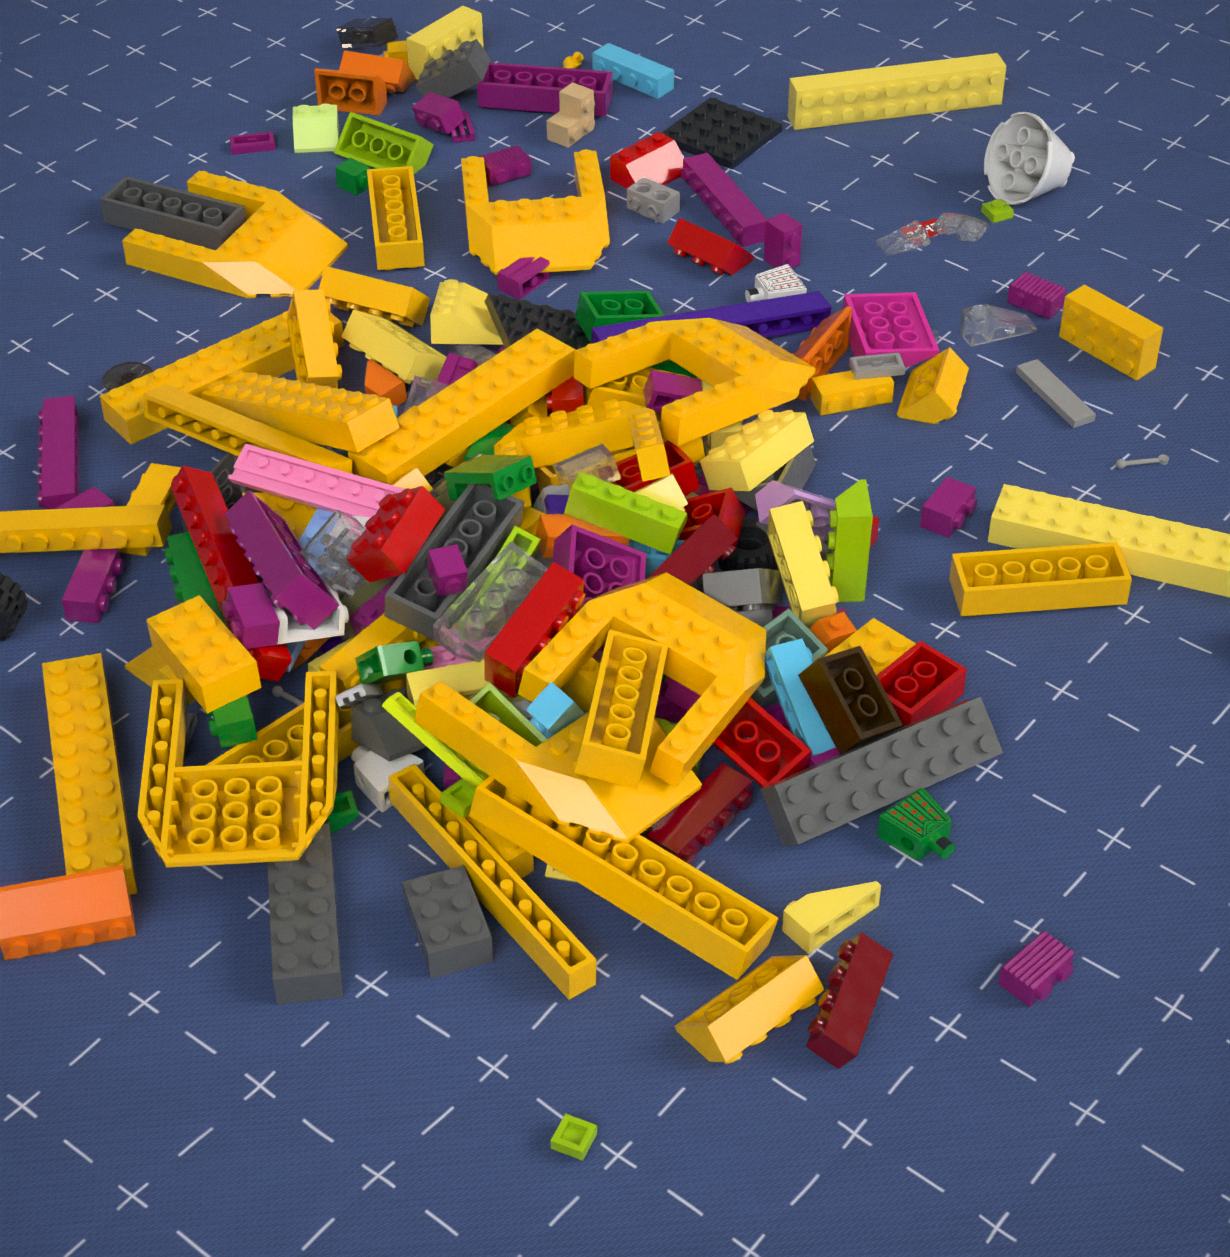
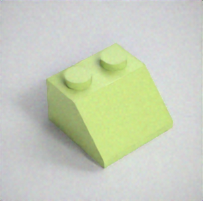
[293,104,339,153]

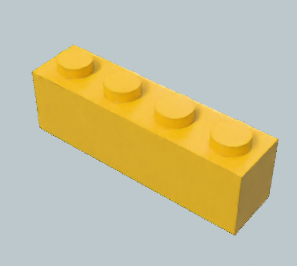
[119,463,181,556]

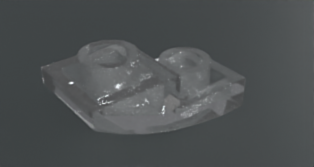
[933,213,989,242]

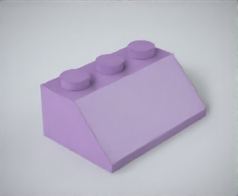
[755,480,835,542]

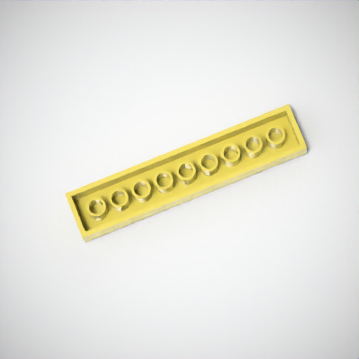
[788,53,1006,130]
[988,484,1230,597]

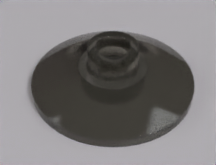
[103,362,153,391]

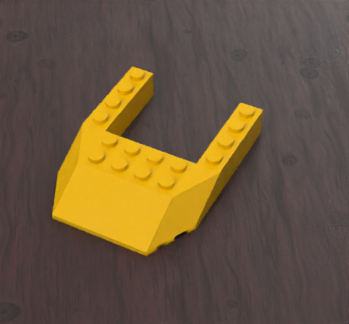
[461,149,610,275]
[122,171,349,298]
[574,318,816,446]
[494,399,670,508]
[518,572,766,788]
[414,657,702,844]
[138,671,339,868]

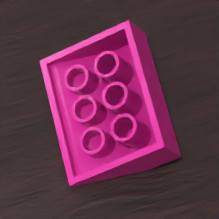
[842,292,940,368]

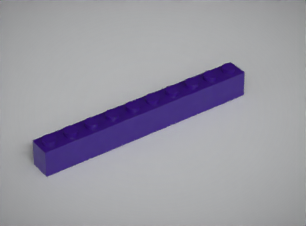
[591,291,832,344]

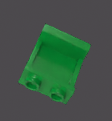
[444,455,537,500]

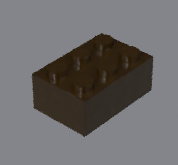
[798,646,903,754]

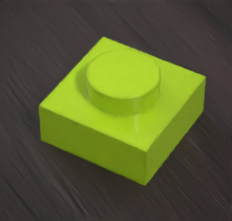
[981,199,1014,223]
[440,779,476,818]
[550,1113,597,1161]

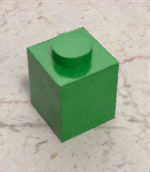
[335,158,371,196]

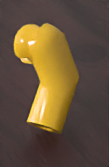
[563,52,584,69]

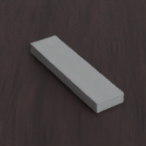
[1016,359,1096,428]

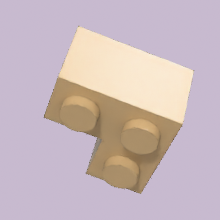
[547,82,595,148]

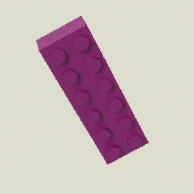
[477,62,613,117]
[225,490,340,630]

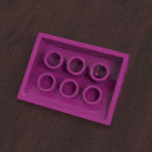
[552,524,646,651]

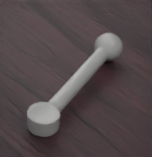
[1116,454,1169,469]
[272,686,304,706]

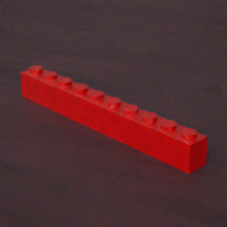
[171,466,292,682]

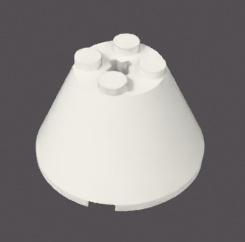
[984,112,1075,205]

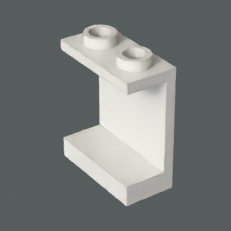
[265,580,349,645]

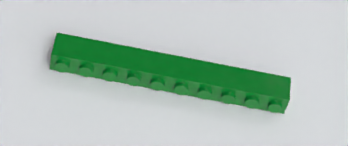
[164,532,258,748]

